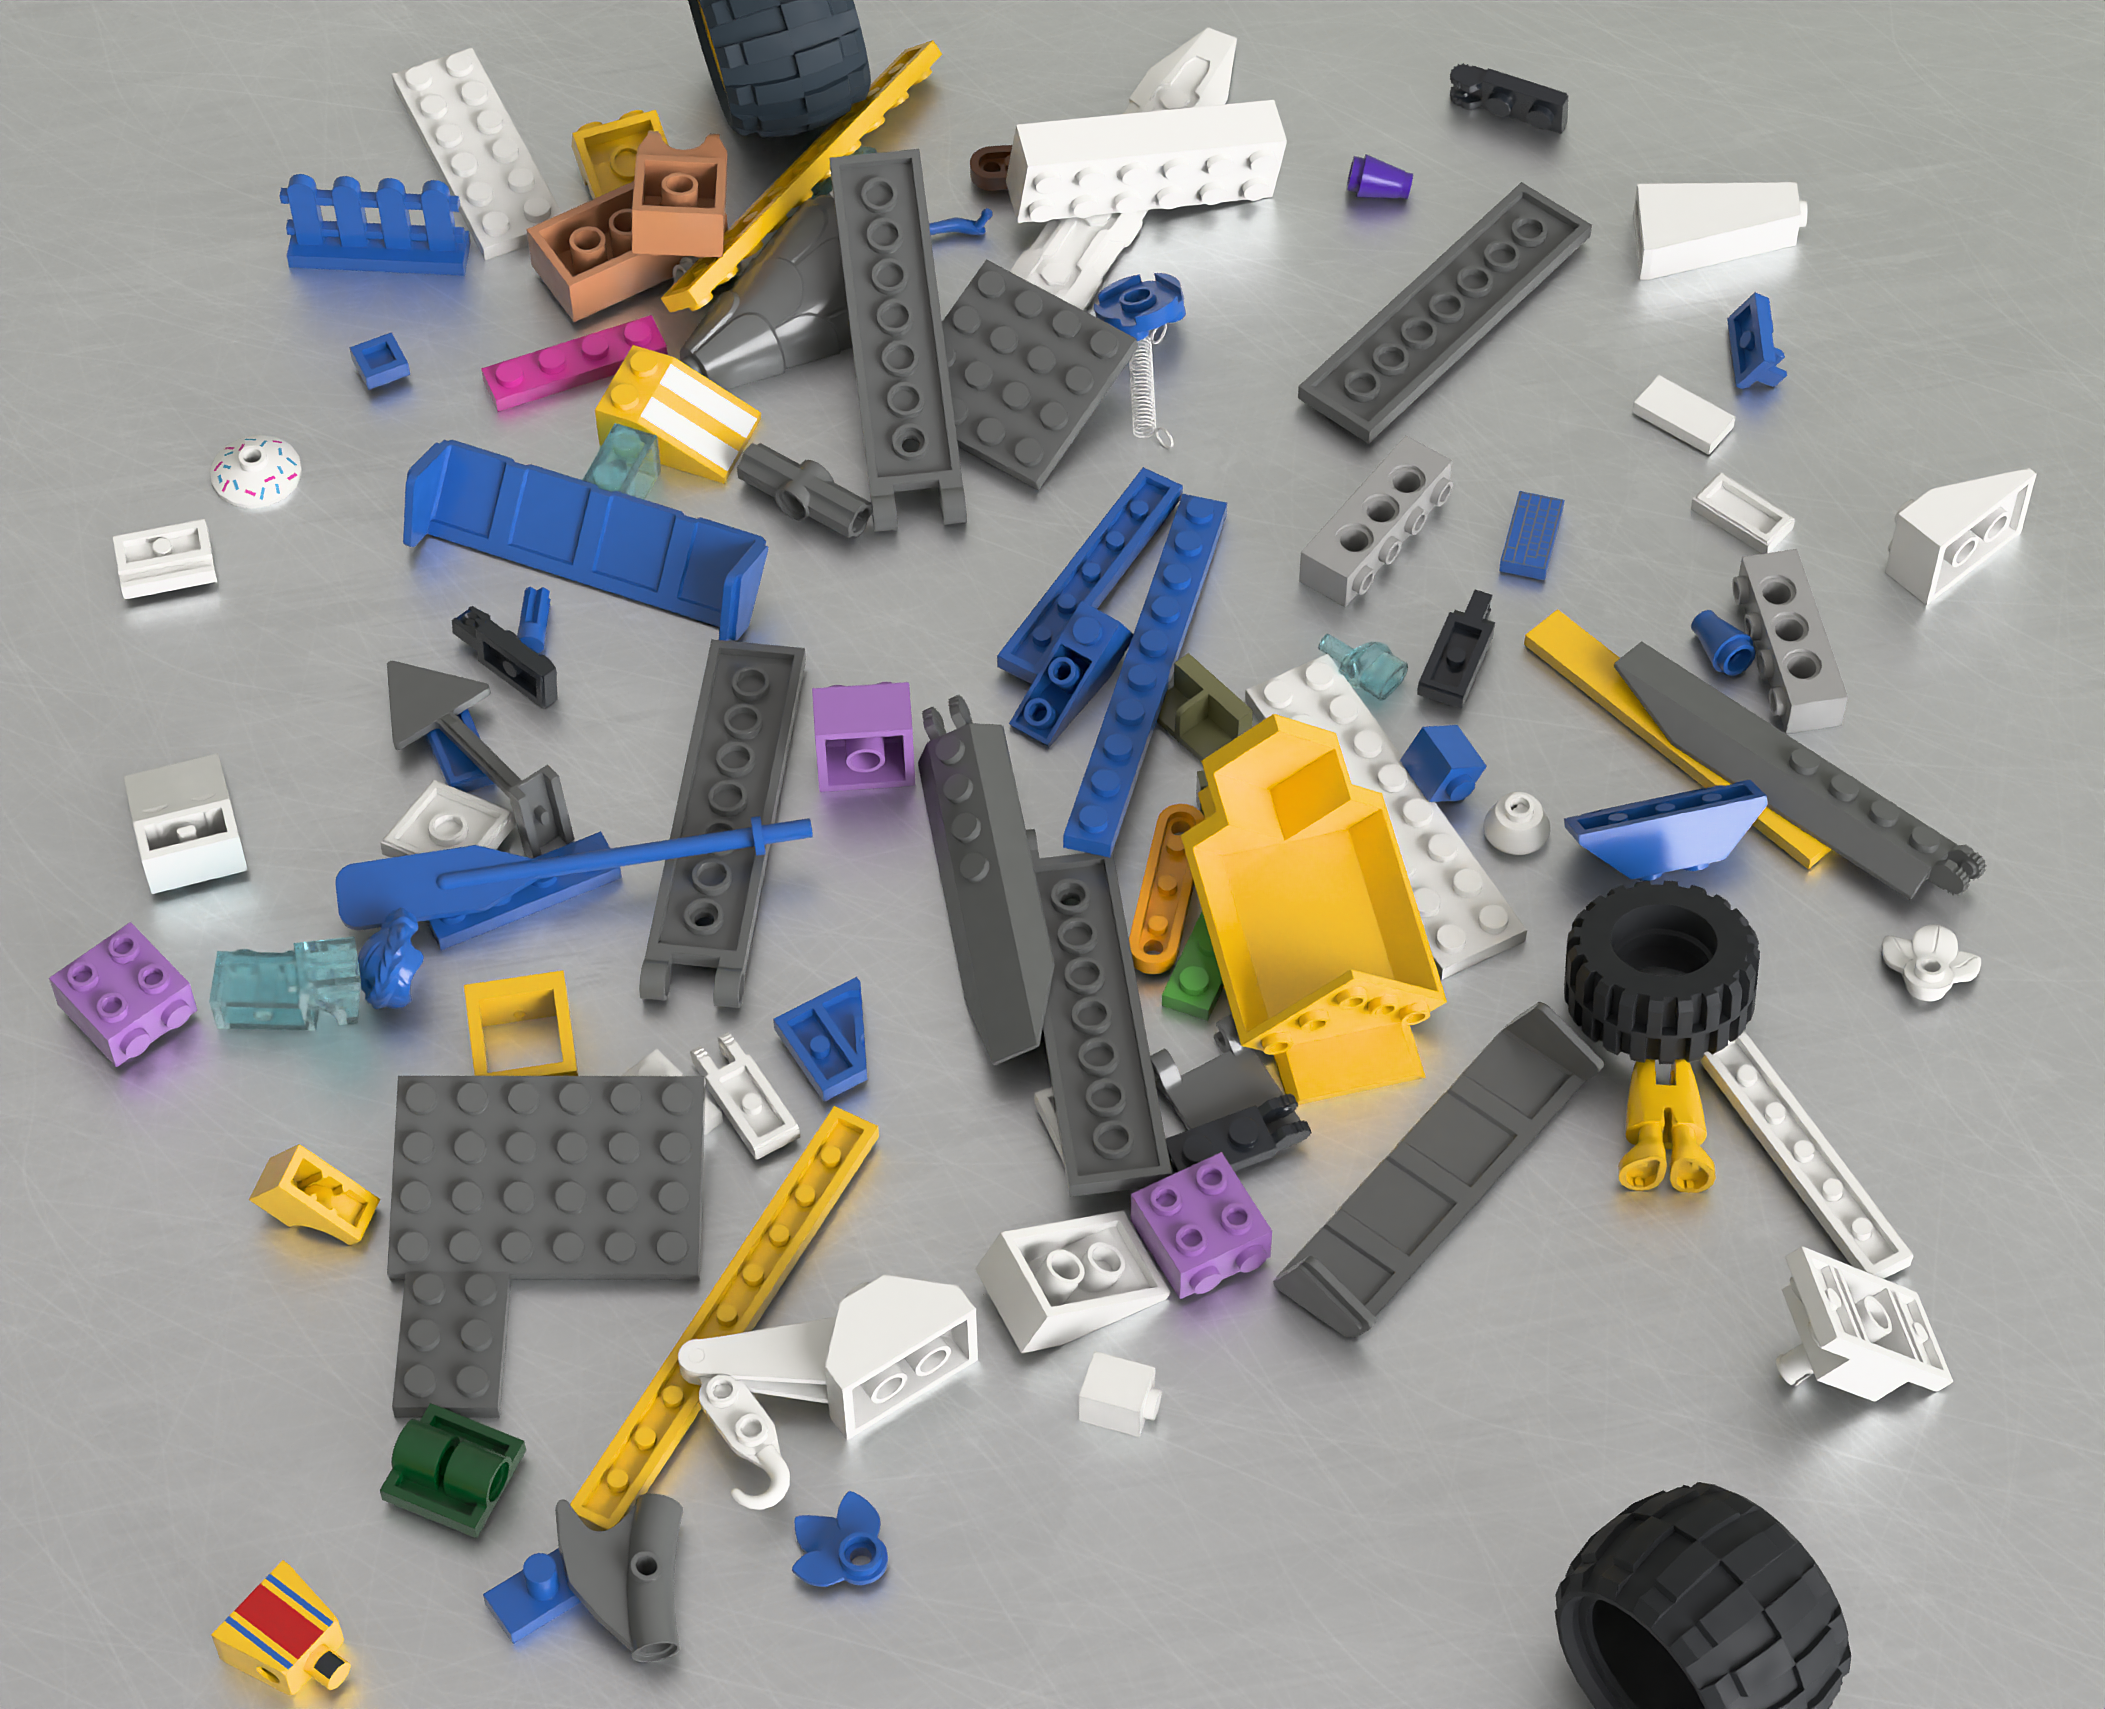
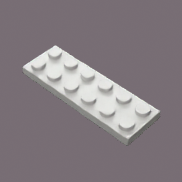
[392,48,562,260]

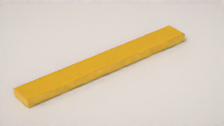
[1524,609,1832,870]

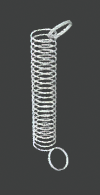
[1129,324,1174,449]

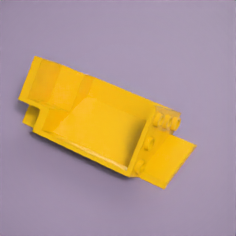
[1180,714,1447,1105]

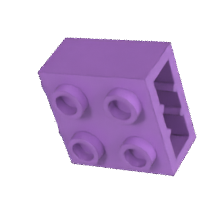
[49,922,198,1067]
[1131,1152,1272,1299]

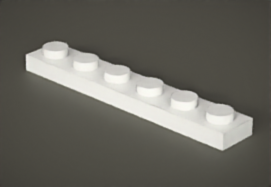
[1699,1030,1913,1279]

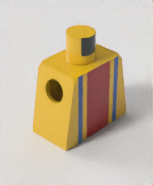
[211,1560,351,1695]

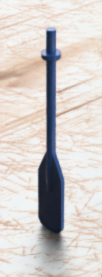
[335,816,813,931]

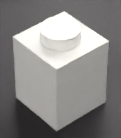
[1079,1351,1162,1437]

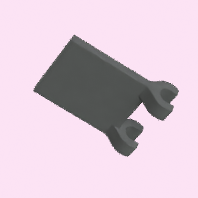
[1150,1014,1301,1134]

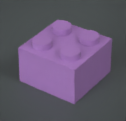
[812,682,916,792]

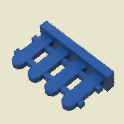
[279,174,471,276]

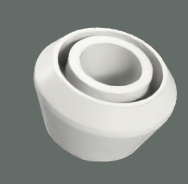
[1484,792,1550,855]

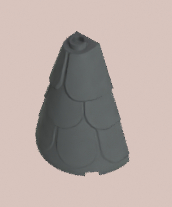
[680,195,852,390]

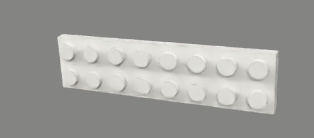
[1245,654,1527,980]

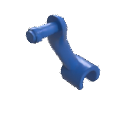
[929,208,993,236]

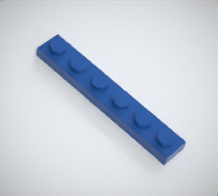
[997,467,1183,684]

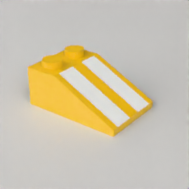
[595,345,761,484]

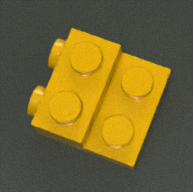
[571,110,669,199]

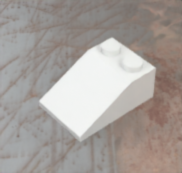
[1885,468,2037,606]
[975,1210,1171,1353]

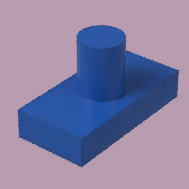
[483,1548,581,1644]

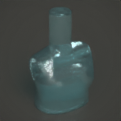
[1318,634,1408,701]

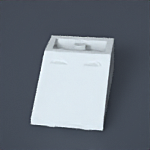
[123,753,248,894]

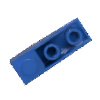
[1009,601,1133,747]

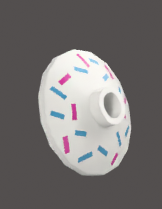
[210,435,302,509]

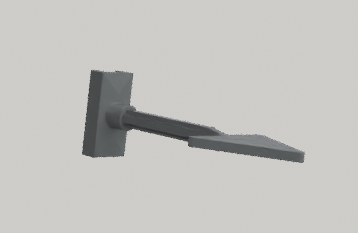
[387,661,575,858]

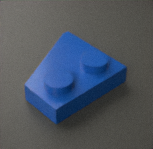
[773,977,867,1102]

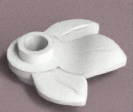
[1881,924,1981,1001]

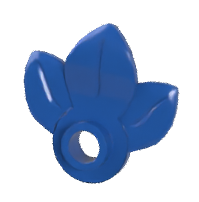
[792,1491,888,1587]

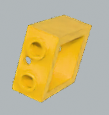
[464,970,579,1076]

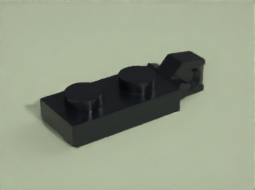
[1417,589,1495,709]
[452,606,558,708]

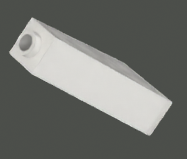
[1633,182,1807,280]

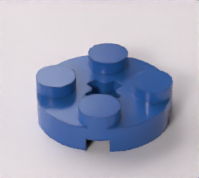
[1094,273,1186,341]

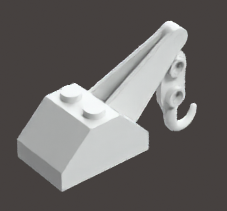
[678,1274,978,1510]

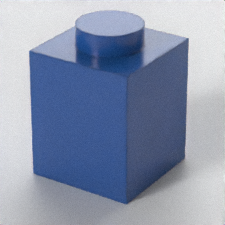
[1400,725,1487,802]

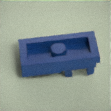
[1727,292,1787,389]

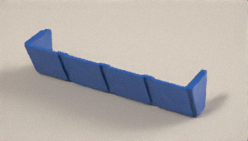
[403,440,768,641]

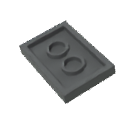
[392,1271,511,1418]

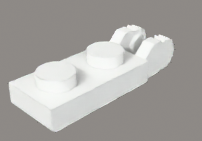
[690,1032,800,1160]

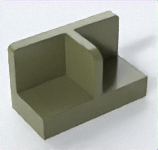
[1157,653,1253,763]

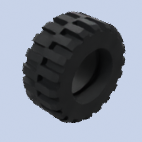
[1564,880,1760,1064]

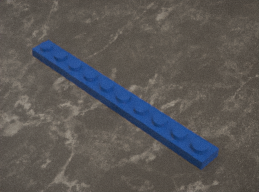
[1063,494,1227,858]

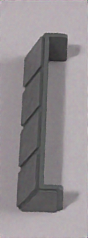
[1273,1002,1604,1338]

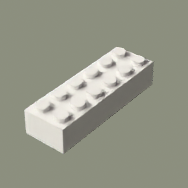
[1006,100,1287,223]

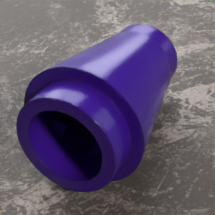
[1346,154,1413,199]

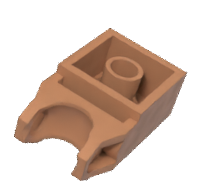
[632,131,727,258]

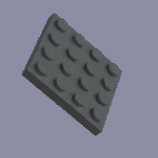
[942,259,1139,491]

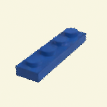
[426,831,622,951]

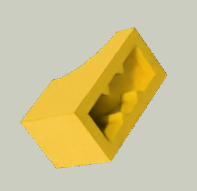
[249,1144,380,1246]

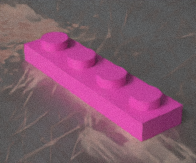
[481,315,668,412]

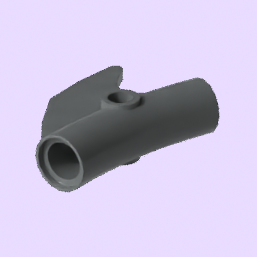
[555,1494,683,1662]

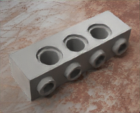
[1299,435,1453,607]
[1732,549,1848,734]

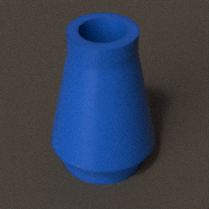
[1691,610,1756,676]

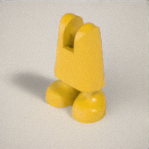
[1618,1058,1716,1193]

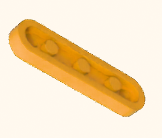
[1129,804,1205,974]

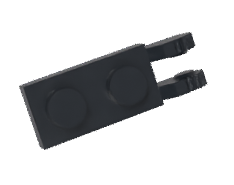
[1450,63,1568,134]
[1166,1093,1312,1173]

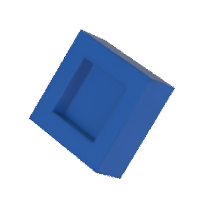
[349,332,410,390]

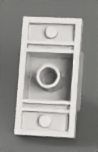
[1776,1246,1953,1402]

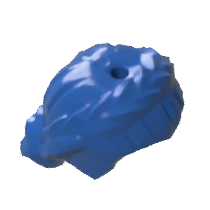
[354,908,424,1009]

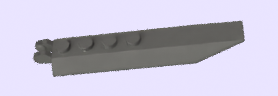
[1614,641,1987,900]
[918,695,1055,1065]

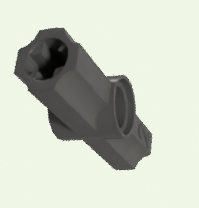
[737,443,872,538]

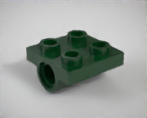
[380,1403,526,1538]

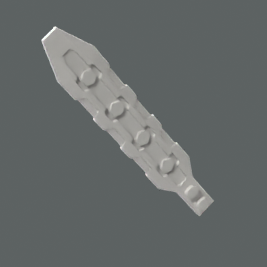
[1010,27,1237,311]

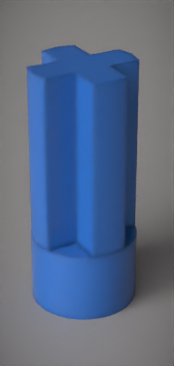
[517,586,551,654]

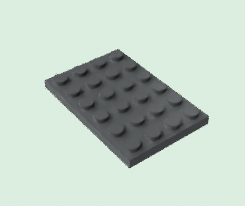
[387,1076,706,1280]

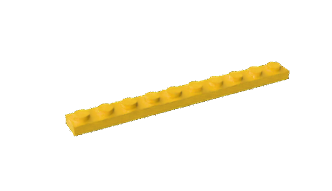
[661,40,942,313]
[570,1106,879,1531]

